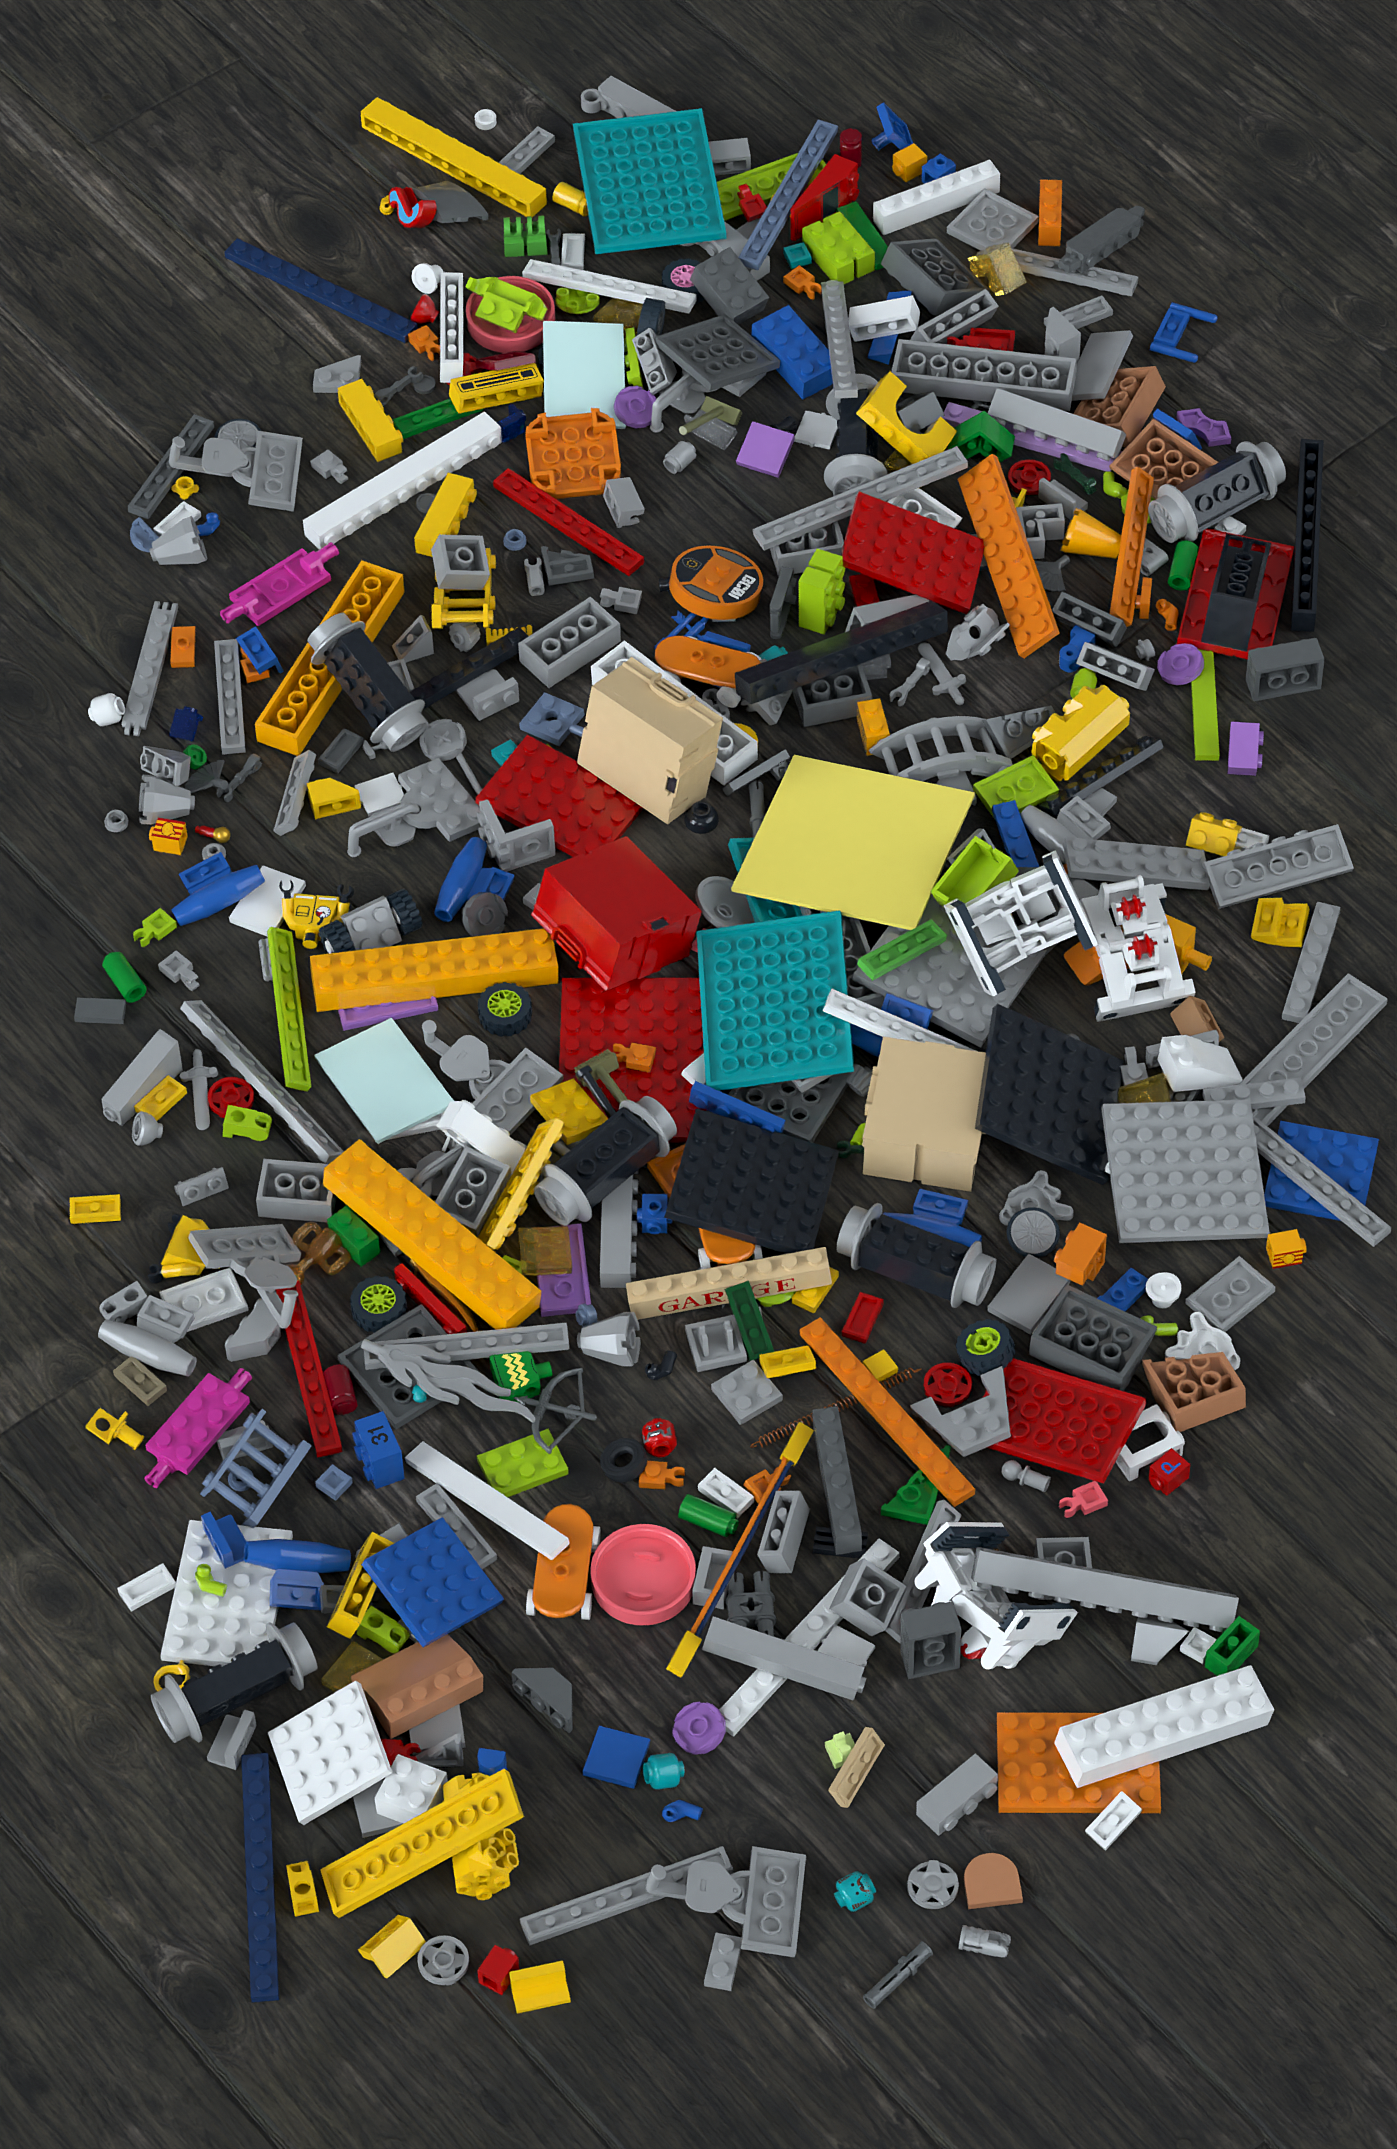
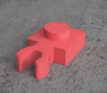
[1059,1481,1108,1518]

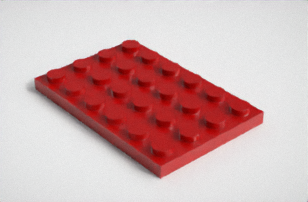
[841,491,985,614]
[475,734,644,857]
[983,1358,1146,1484]

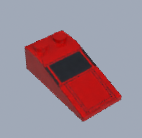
[791,154,859,241]

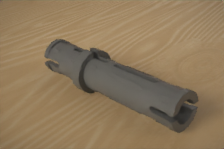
[748,781,765,838]
[863,1941,933,2009]

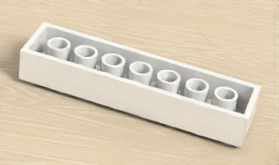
[591,641,758,786]
[1055,1665,1274,1788]

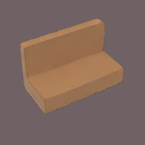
[1170,996,1224,1042]

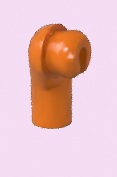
[1156,599,1178,631]

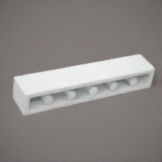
[873,160,1000,235]
[440,272,463,383]

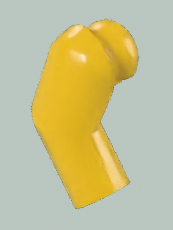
[380,195,394,215]

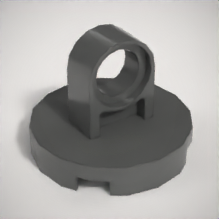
[462,892,508,937]

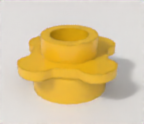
[172,476,199,499]

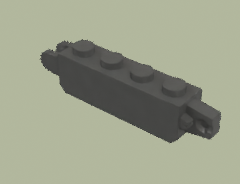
[1059,206,1145,273]

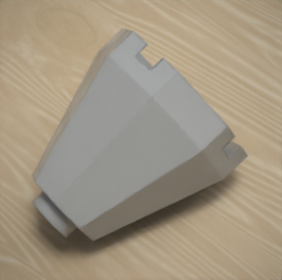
[149,516,208,565]
[139,775,195,825]
[577,1312,641,1366]

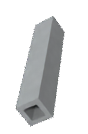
[702,1617,866,1700]

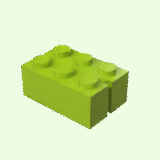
[802,212,875,285]
[799,548,845,635]
[930,836,1019,907]

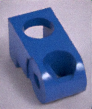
[1059,625,1095,672]

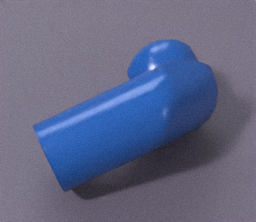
[197,512,220,536]
[662,1800,703,1822]

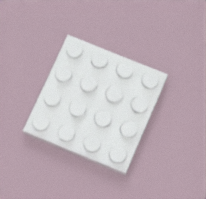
[268,1681,393,1825]

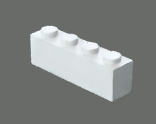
[437,1100,527,1174]

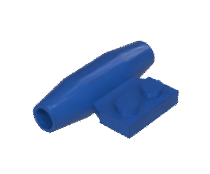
[434,837,515,922]
[171,852,265,926]
[851,993,934,1057]
[883,1189,982,1247]
[244,1539,351,1610]

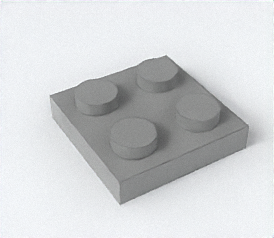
[711,1360,783,1425]

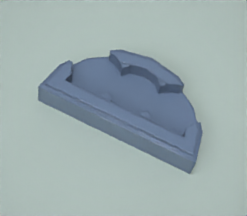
[130,517,159,552]

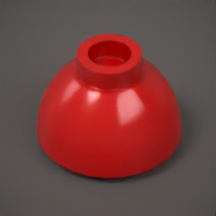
[410,294,439,324]

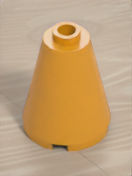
[1060,508,1122,559]

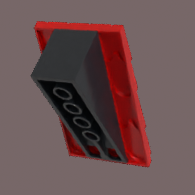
[1177,528,1294,659]

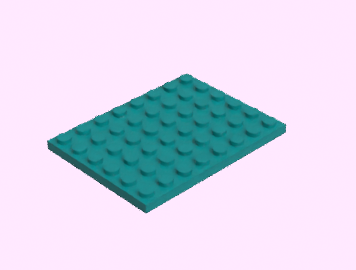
[573,108,727,254]
[696,910,854,1091]

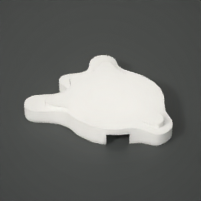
[1165,1312,1240,1370]

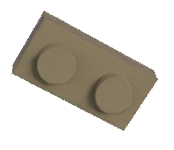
[113,1356,167,1406]

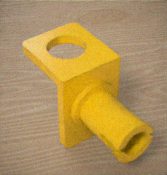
[86,1408,144,1450]

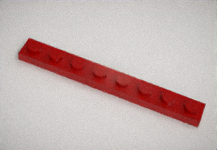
[493,468,644,576]
[275,1280,343,1458]

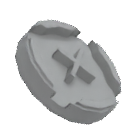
[420,719,467,761]

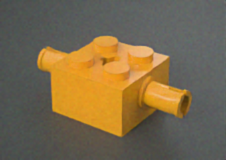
[1120,914,1212,974]

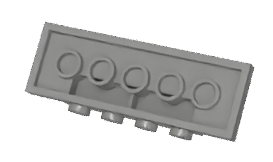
[1202,824,1354,909]

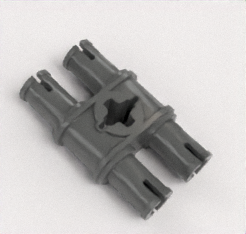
[725,1571,777,1637]

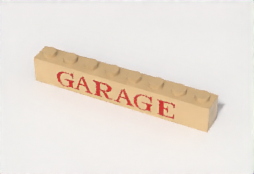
[626,1247,832,1320]

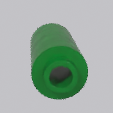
[1168,541,1199,591]
[102,952,147,1002]
[678,1494,739,1537]

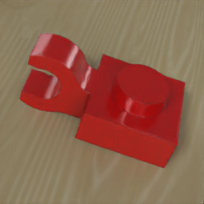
[737,184,767,222]

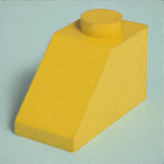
[307,778,361,819]

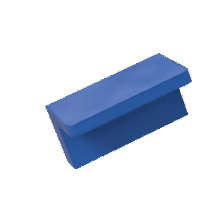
[236,626,284,674]
[201,1512,246,1569]

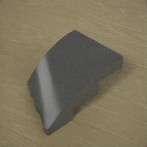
[414,181,489,223]

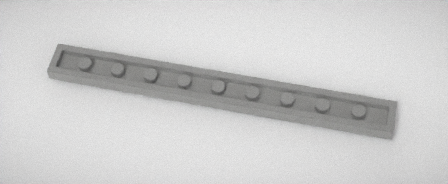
[821,280,858,399]
[753,446,968,551]
[180,1000,344,1163]

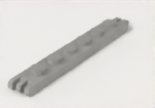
[122,601,178,736]

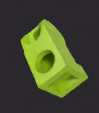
[223,1105,272,1141]
[357,1606,410,1654]

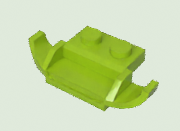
[465,277,548,333]

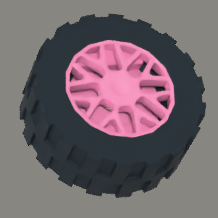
[662,259,705,305]

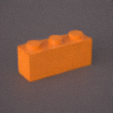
[1038,180,1062,246]

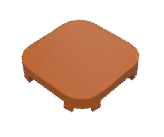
[526,408,621,499]

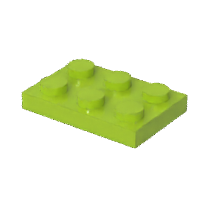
[973,755,1059,819]
[477,1429,569,1497]

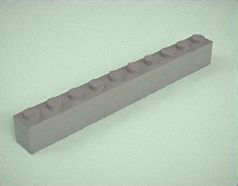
[971,1547,1239,1632]

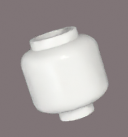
[88,693,125,726]

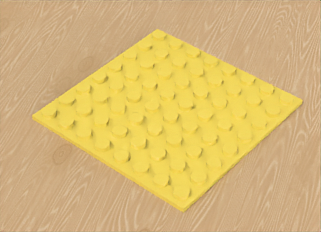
[731,755,975,930]

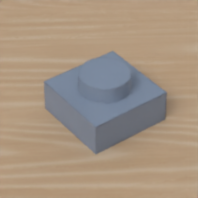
[316,1464,353,1501]

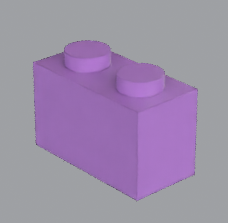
[1227,722,1264,776]

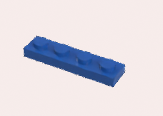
[992,800,1039,867]
[689,1081,786,1133]

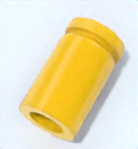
[552,182,588,217]

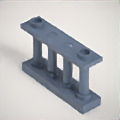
[200,1409,311,1528]

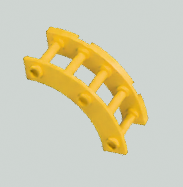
[432,548,496,629]

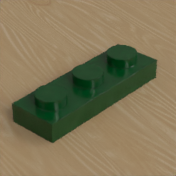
[724,1280,775,1361]

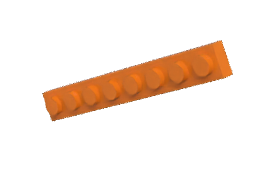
[1110,467,1154,627]

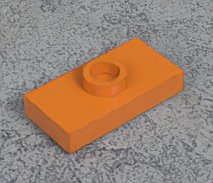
[171,626,196,668]

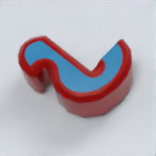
[388,187,437,228]

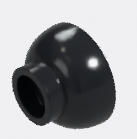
[684,801,719,834]

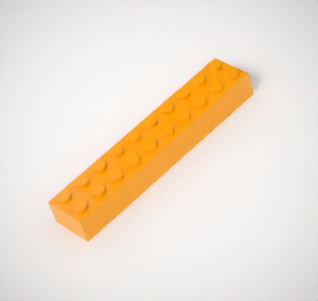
[255,560,404,756]
[310,928,558,1012]
[323,1139,542,1330]

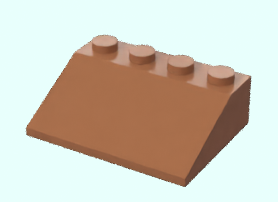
[1074,366,1166,447]
[1109,418,1218,499]
[351,1634,483,1739]

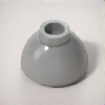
[132,1111,163,1146]

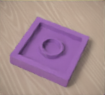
[736,421,795,478]

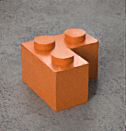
[1054,1222,1107,1286]

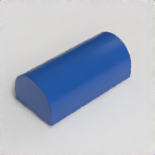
[477,1748,507,1776]

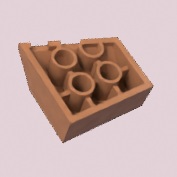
[1142,1352,1246,1432]

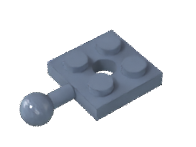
[519,692,585,746]

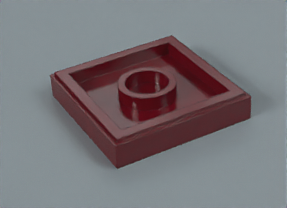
[475,351,536,371]

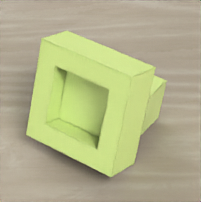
[825,1731,855,1769]

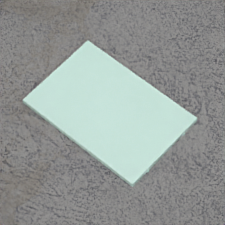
[543,321,626,429]
[314,1018,454,1144]

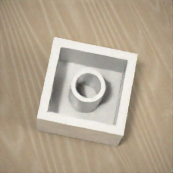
[375,1754,448,1824]

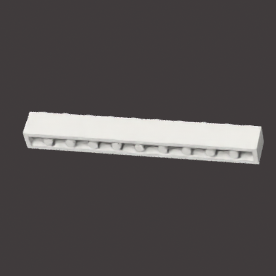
[303,412,502,550]

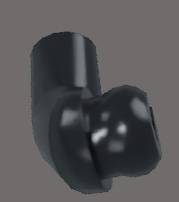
[645,1350,677,1380]

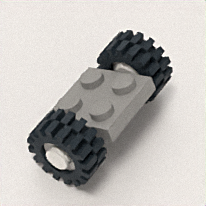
[319,889,422,954]

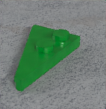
[881,1445,951,1525]

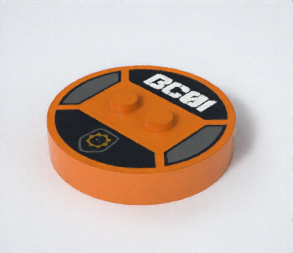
[669,546,763,620]

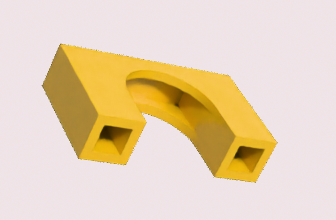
[856,371,957,464]

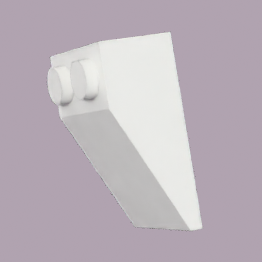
[888,488,962,528]
[1157,1035,1243,1092]

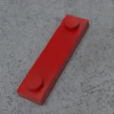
[394,1263,467,1334]

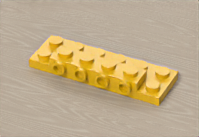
[477,1118,564,1250]

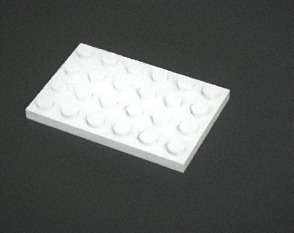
[161,1520,293,1667]

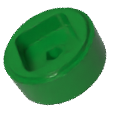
[183,745,207,769]

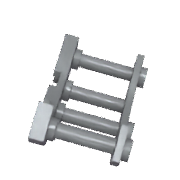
[869,716,1013,782]

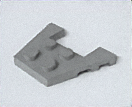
[910,1366,1011,1457]

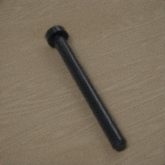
[575,1065,649,1169]

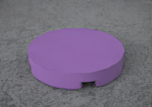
[613,386,656,428]
[1157,643,1204,685]
[673,1702,726,1755]

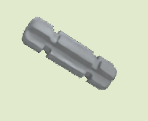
[258,938,273,981]

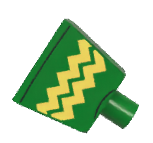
[489,1351,553,1403]

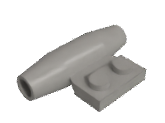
[1020,796,1111,864]
[98,1295,197,1376]

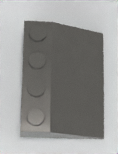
[881,239,990,316]
[1029,1285,1157,1392]

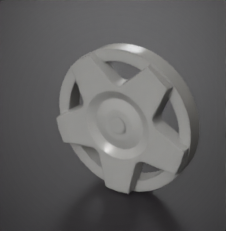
[907,1860,959,1909]
[418,1936,469,1985]

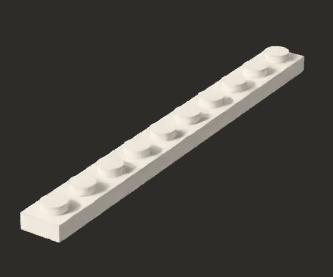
[719,1539,899,1737]

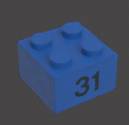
[352,1411,405,1489]

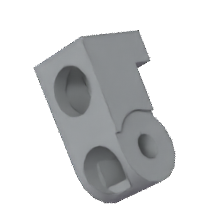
[99,1281,148,1323]

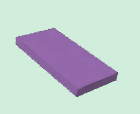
[338,996,438,1031]
[531,1223,591,1317]

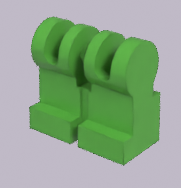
[504,216,547,257]

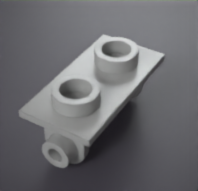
[174,1167,229,1206]

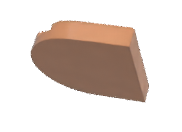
[964,1853,1023,1909]

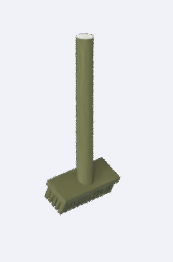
[679,396,742,435]
[574,1049,628,1105]

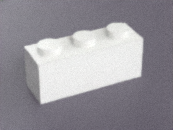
[848,296,920,342]

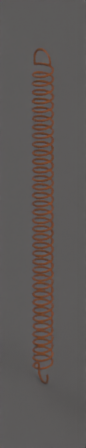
[750,1368,922,1448]

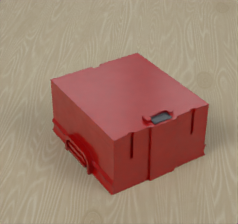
[531,836,702,991]

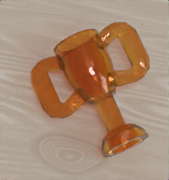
[286,1221,351,1285]

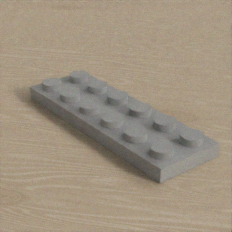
[1063,837,1210,890]

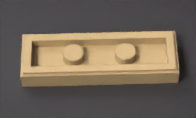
[828,1727,885,1808]

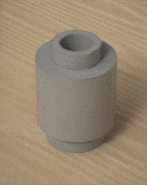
[663,441,696,474]

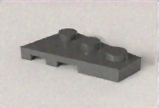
[982,705,1055,759]

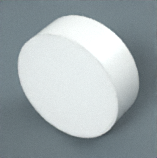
[475,109,497,130]

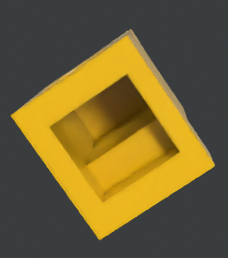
[286,1861,319,1917]

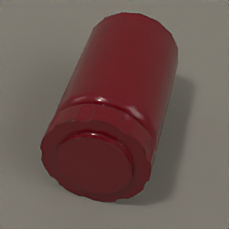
[840,128,862,168]
[324,1364,358,1415]

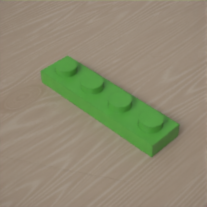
[857,919,947,981]

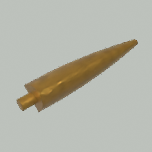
[410,1259,478,1332]

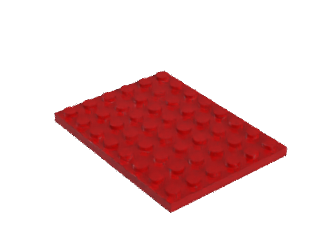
[559,978,707,1143]

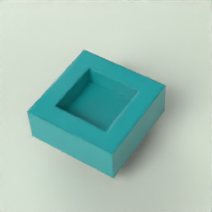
[783,242,812,269]
[491,739,517,766]

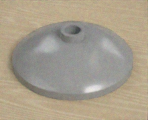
[695,876,755,928]

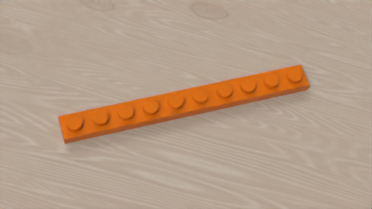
[800,1317,975,1507]

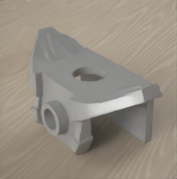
[946,604,1010,661]

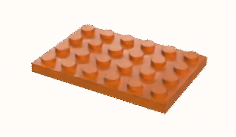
[997,1713,1161,1813]

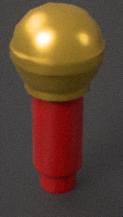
[195,826,230,843]

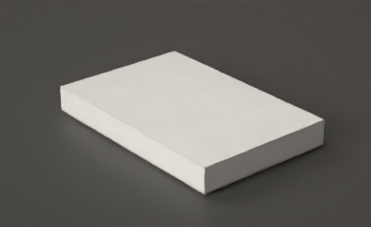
[229,866,306,937]
[160,1267,248,1332]

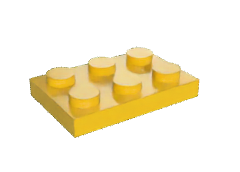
[530,1078,608,1145]

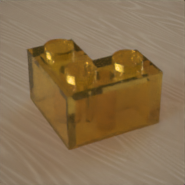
[968,242,1027,296]

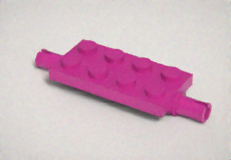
[220,542,339,626]
[145,1368,252,1488]

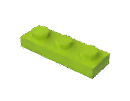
[624,327,644,390]

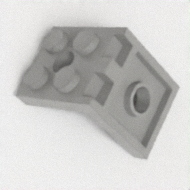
[477,799,555,872]

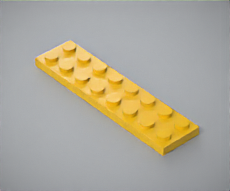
[320,1769,524,1918]

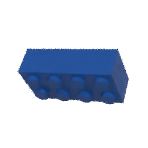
[751,305,833,400]

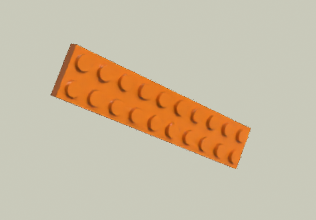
[958,454,1060,658]

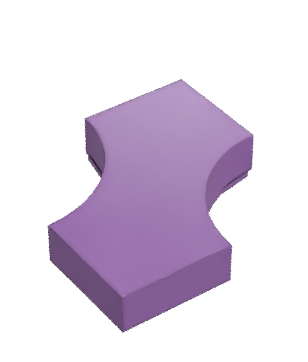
[1177,408,1231,447]

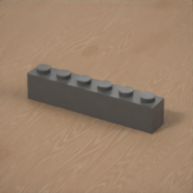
[812,1406,862,1555]

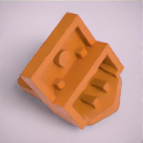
[1064,937,1130,986]

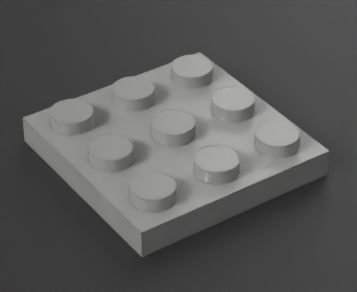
[947,189,1039,261]

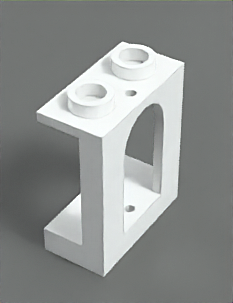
[1116,1404,1185,1481]

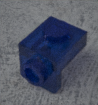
[497,403,526,443]
[169,706,203,742]

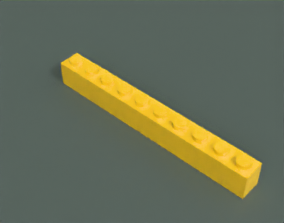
[361,97,547,218]

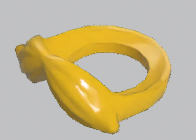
[154,1660,191,1691]

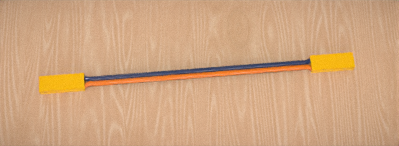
[666,1422,814,1678]

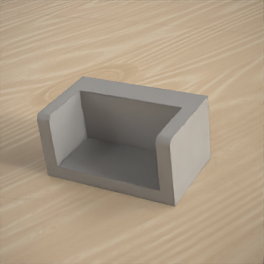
[692,1546,733,1609]

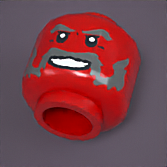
[642,1418,677,1457]

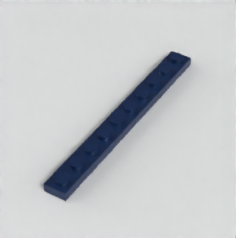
[225,238,418,343]
[241,1753,279,2002]

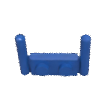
[1150,302,1217,363]

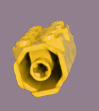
[1031,685,1130,781]
[442,1773,519,1900]

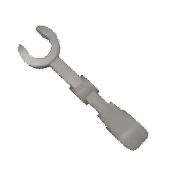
[890,658,930,706]

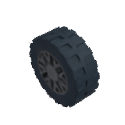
[637,298,665,336]

